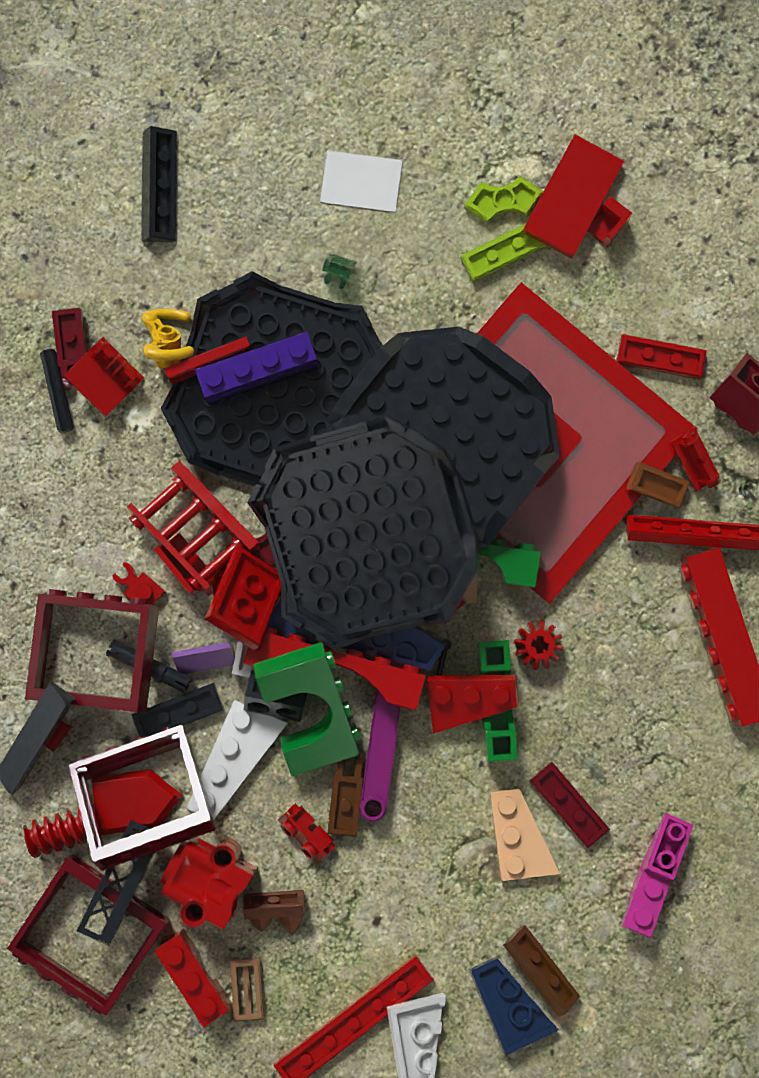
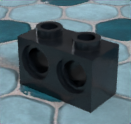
[243,669,307,722]

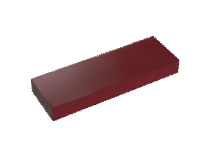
[529,761,610,848]

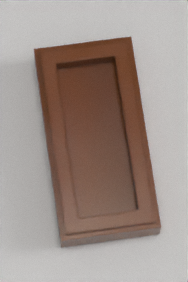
[626,461,690,509]

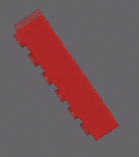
[679,547,759,727]

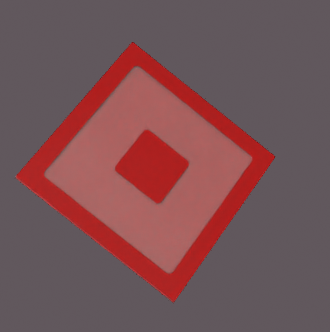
[477,282,698,604]

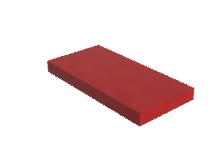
[522,134,624,259]

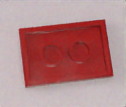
[205,546,281,650]

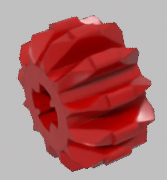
[513,620,564,670]

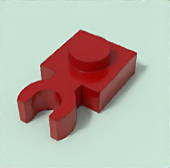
[112,562,166,606]

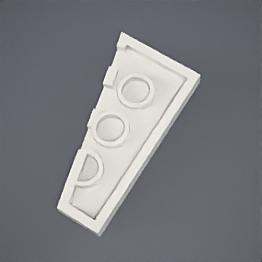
[187,700,288,820]

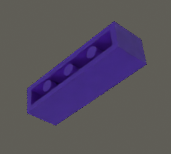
[195,332,318,404]

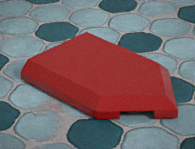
[92,769,183,835]

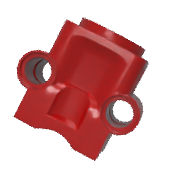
[160,837,257,929]

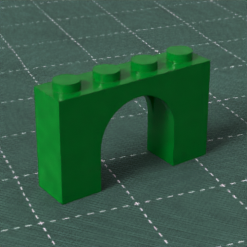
[253,642,361,777]

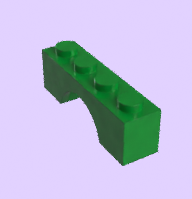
[478,538,541,587]
[477,640,518,762]

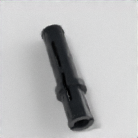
[106,639,193,694]

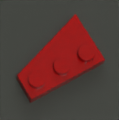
[427,675,519,734]

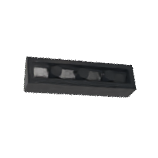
[141,126,177,242]
[0,681,76,795]

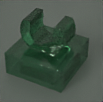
[322,253,357,289]

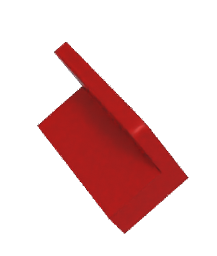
[154,532,212,596]

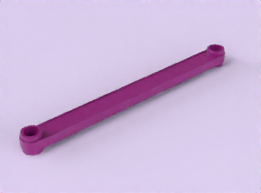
[360,657,404,821]

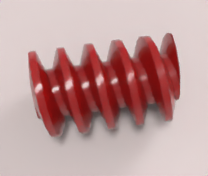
[23,807,87,858]

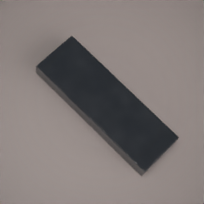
[131,683,224,737]

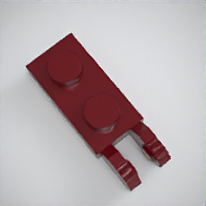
[52,307,87,391]

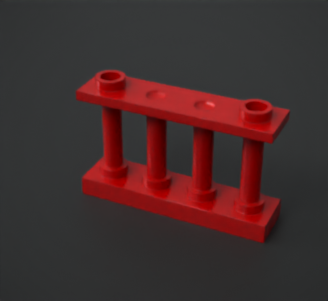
[127,460,260,596]

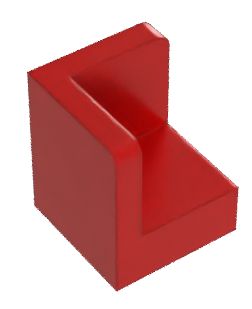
[587,196,633,247]

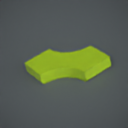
[464,176,543,223]

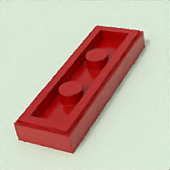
[616,334,707,380]
[164,336,252,384]

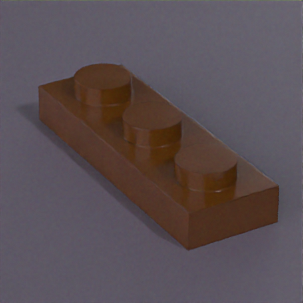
[503,925,580,1017]

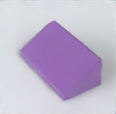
[172,642,235,674]

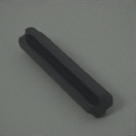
[40,349,74,433]

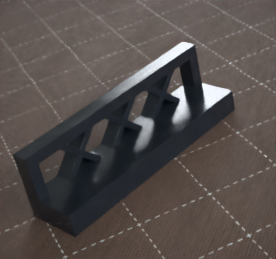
[76,820,155,947]

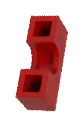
[154,928,232,1028]

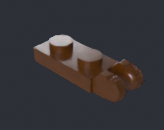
[327,753,363,837]

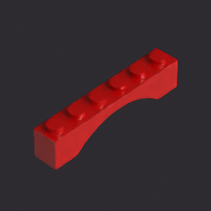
[243,627,426,711]

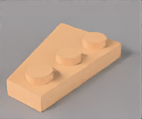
[490,788,560,881]

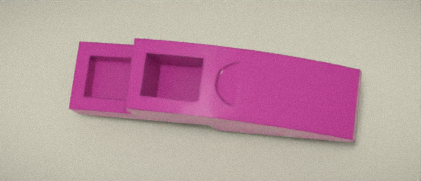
[621,813,693,938]

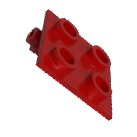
[63,337,144,417]

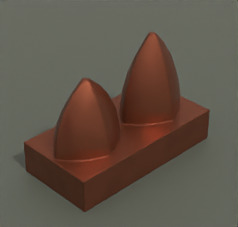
[243,890,305,935]

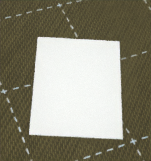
[320,150,403,212]

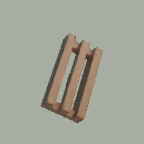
[230,957,264,1022]

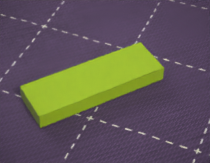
[460,224,547,283]

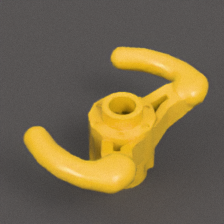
[142,308,194,369]

